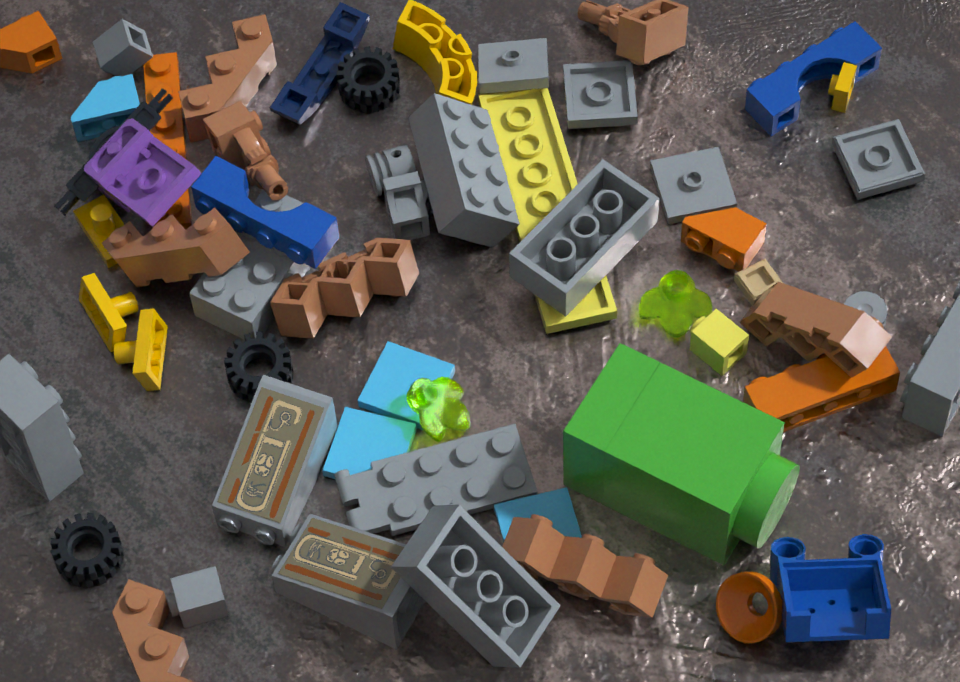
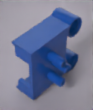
[770,534,891,642]

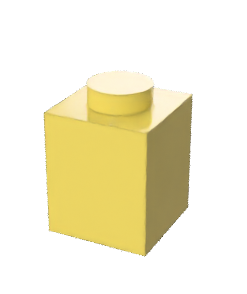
[690,309,749,376]

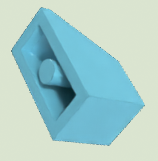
[71,74,140,142]

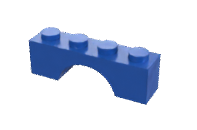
[745,21,882,136]
[191,156,339,269]

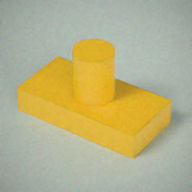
[73,194,124,268]
[79,273,138,352]
[114,308,168,391]

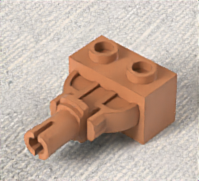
[578,0,688,65]
[203,101,288,200]

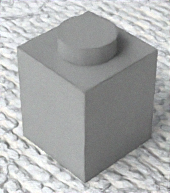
[93,19,153,76]
[167,566,229,628]

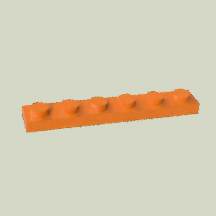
[143,52,192,230]

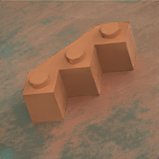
[178,14,277,143]
[102,207,250,287]
[270,238,419,339]
[740,282,892,378]
[502,514,668,618]
[112,579,194,682]

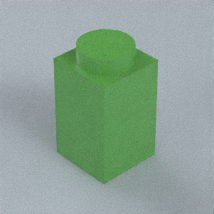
[563,343,800,565]

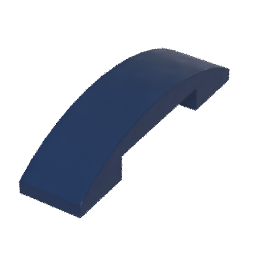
[269,2,370,124]

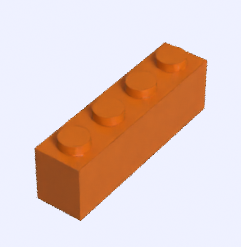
[743,346,900,432]

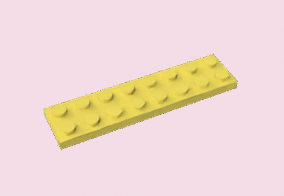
[478,88,617,334]

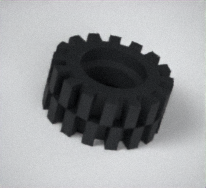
[336,46,400,113]
[224,332,293,403]
[50,512,124,588]

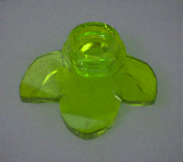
[639,270,712,338]
[407,376,471,442]

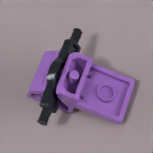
[54,88,202,227]

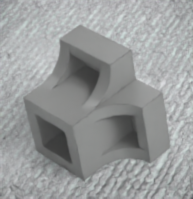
[383,171,433,240]

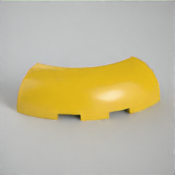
[392,0,477,105]

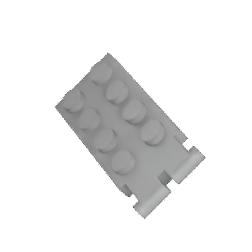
[334,423,538,536]

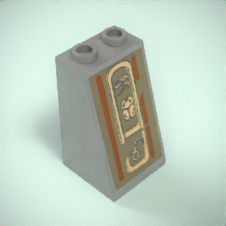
[212,375,338,547]
[270,514,425,650]

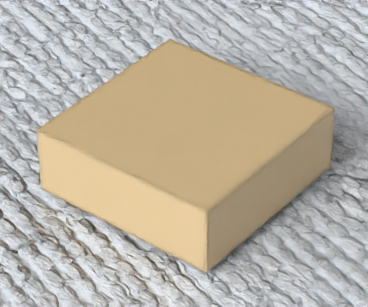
[734,259,783,306]

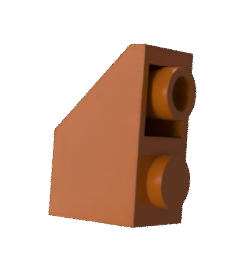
[0,11,62,74]
[681,207,767,272]

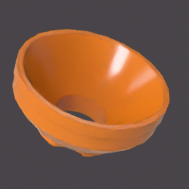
[716,572,782,643]

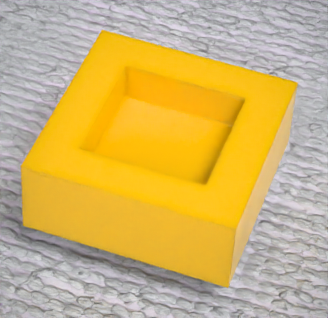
[828,62,857,113]

